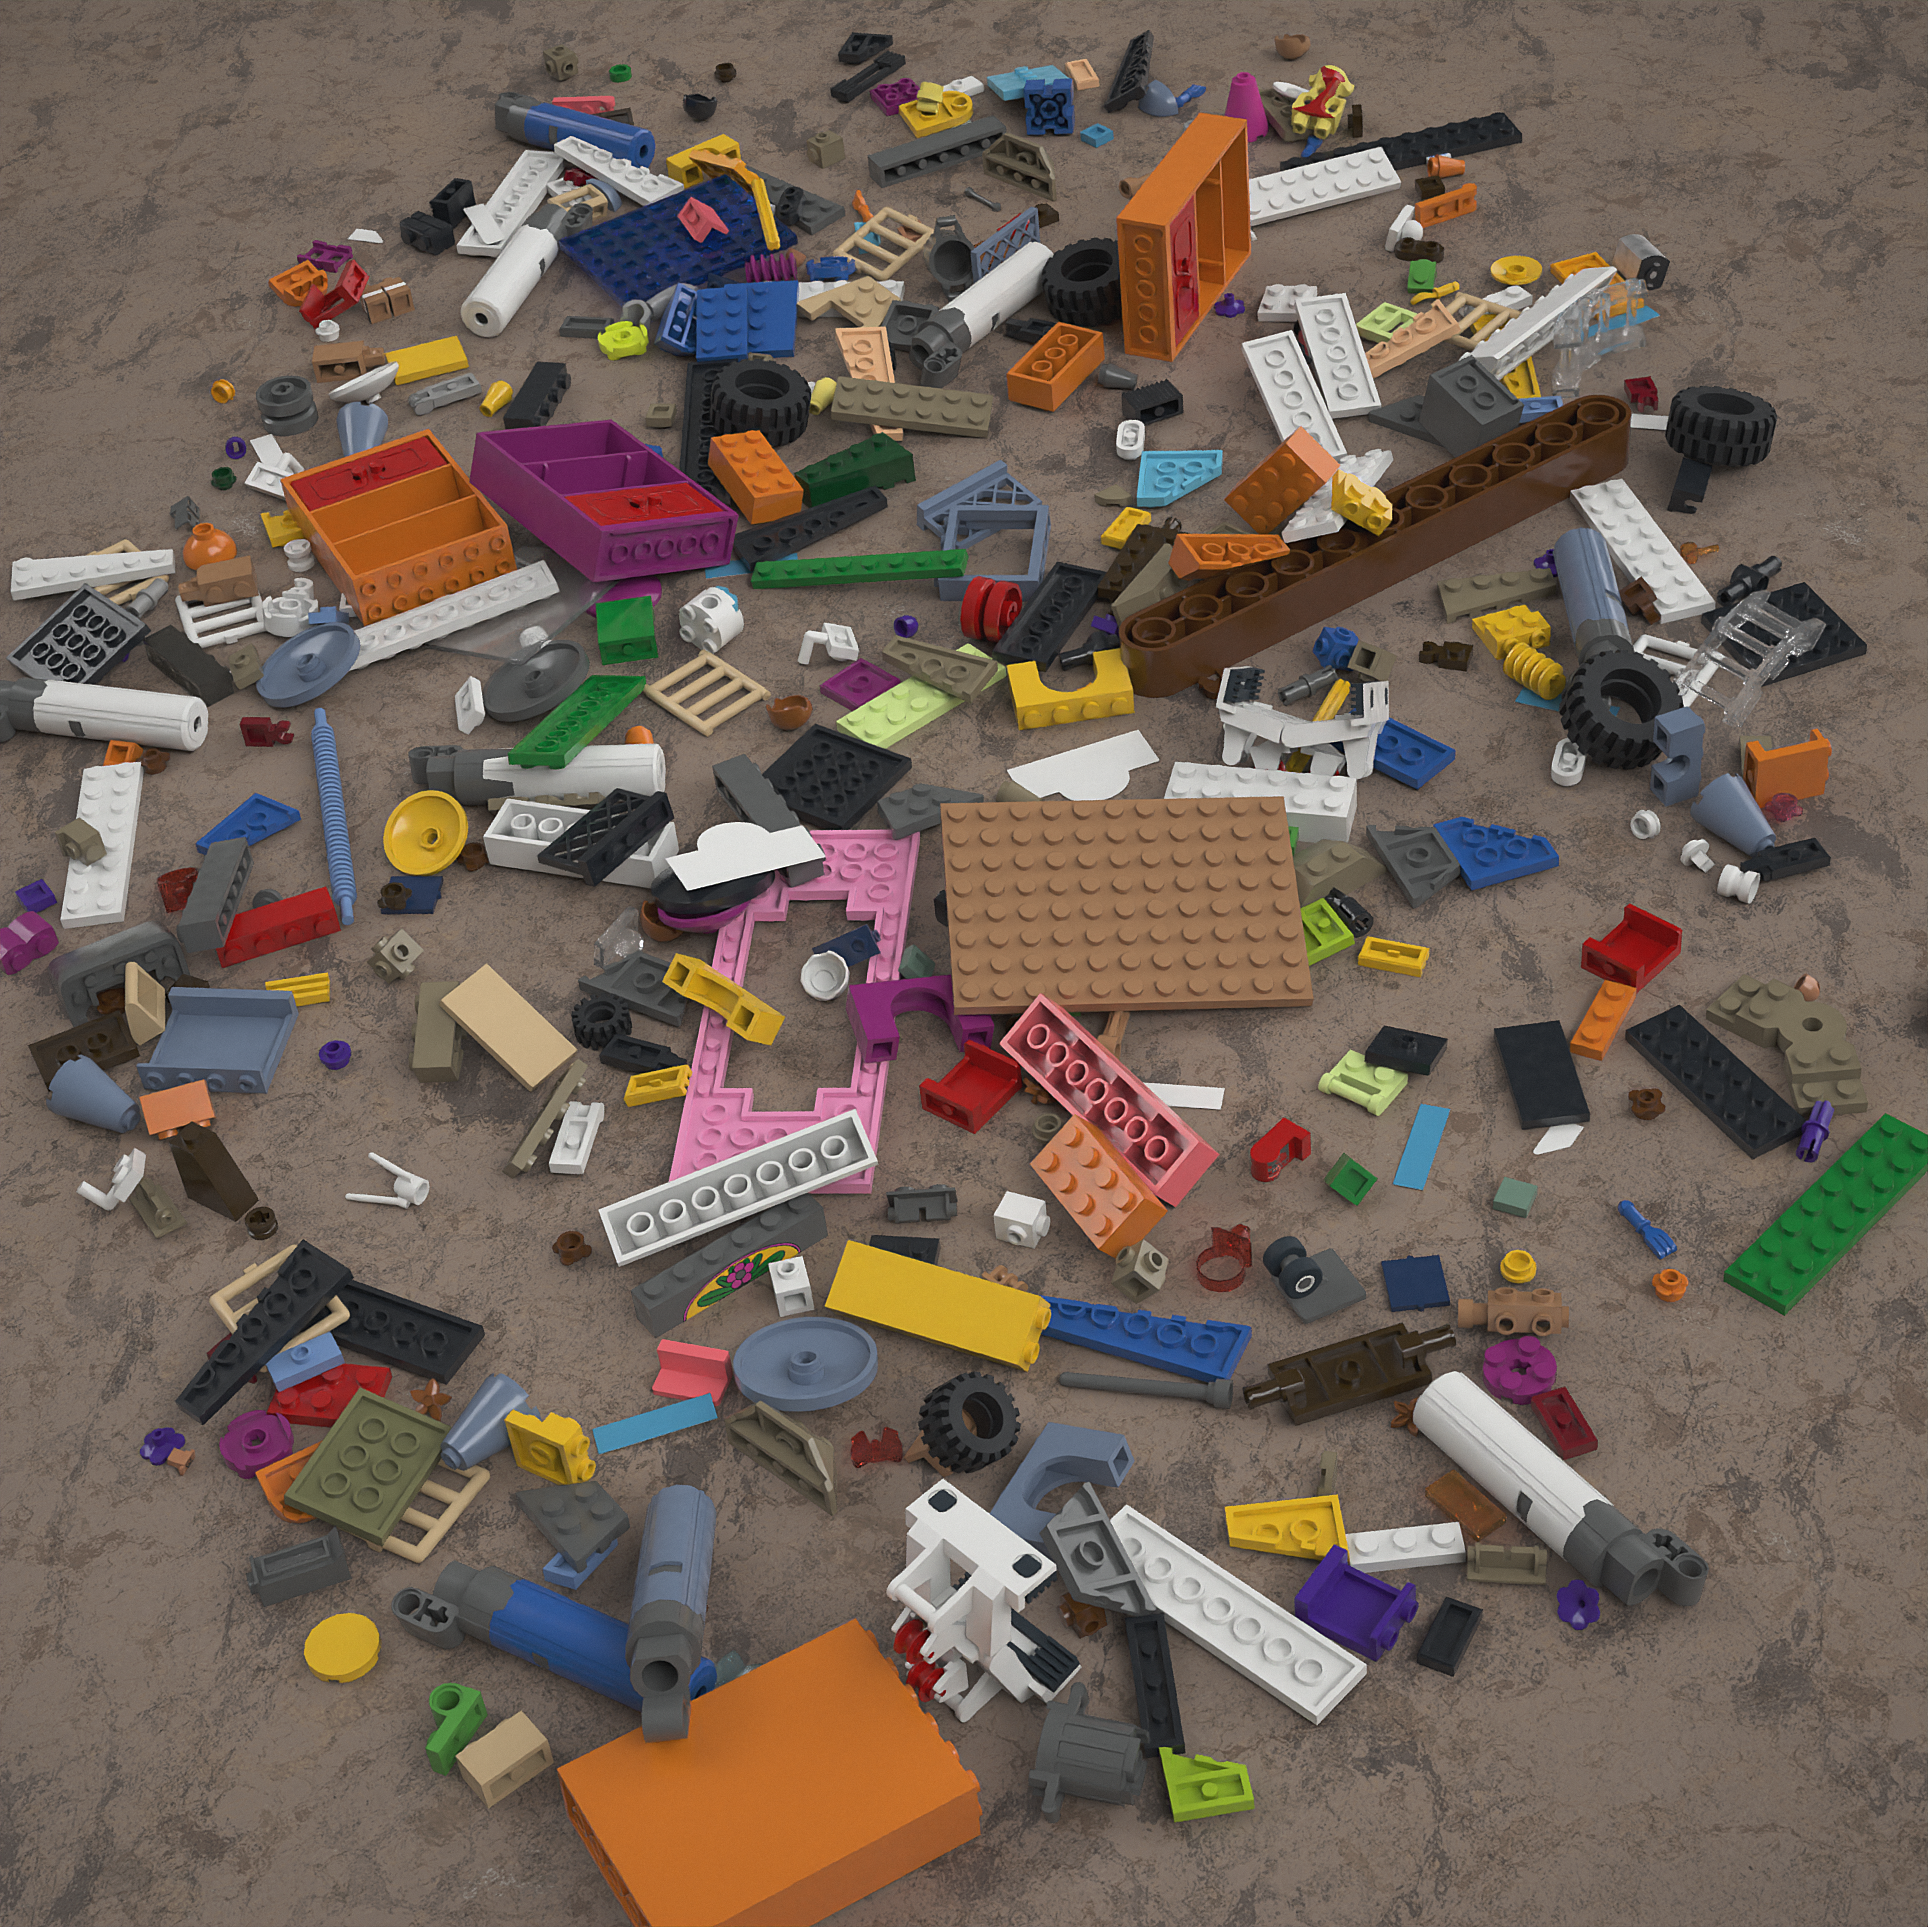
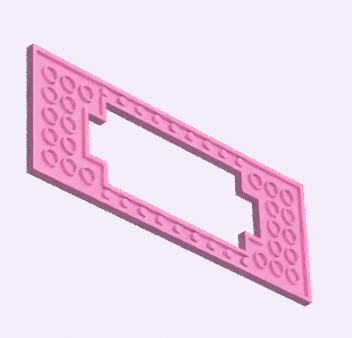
[669,829,920,1194]

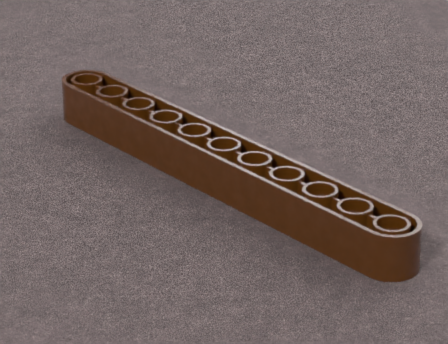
[1119,395,1632,698]

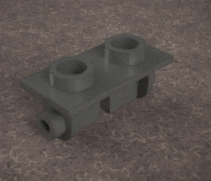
[886,1184,958,1224]

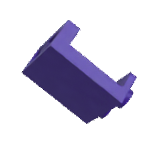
[1294,1544,1419,1662]

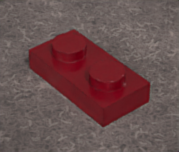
[1531,1386,1598,1461]

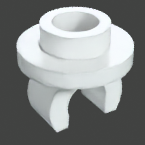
[1680,839,1715,873]

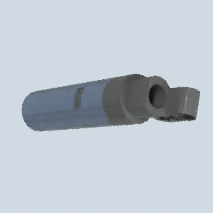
[1553,527,1634,710]
[625,1485,717,1743]

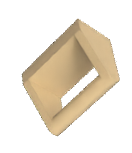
[547,184,608,221]
[125,962,165,1045]

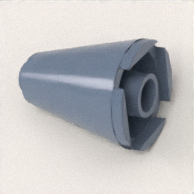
[336,402,388,457]
[1690,773,1776,858]
[46,1054,141,1133]
[441,1373,542,1471]

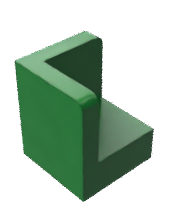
[1324,1153,1378,1206]

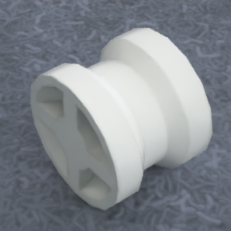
[284,539,315,572]

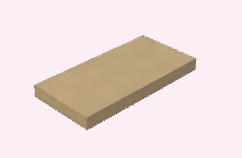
[439,963,577,1092]

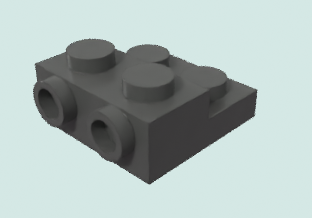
[881,300,940,351]

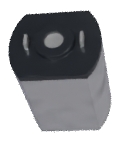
[1612,234,1670,291]

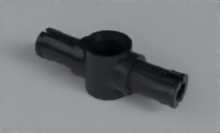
[1717,556,1782,607]
[1059,631,1120,671]

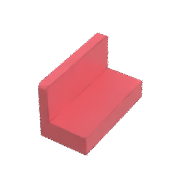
[678,197,729,243]
[652,1339,733,1406]

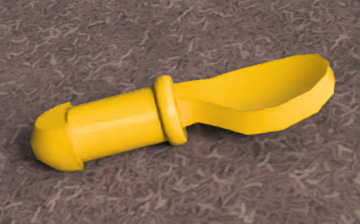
[1410,281,1460,305]

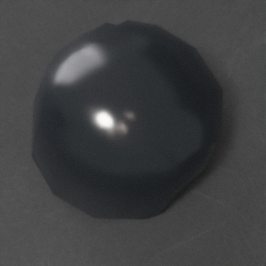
[683,94,718,120]

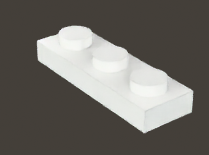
[1345,1522,1466,1573]

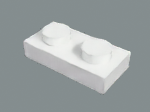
[455,676,485,735]

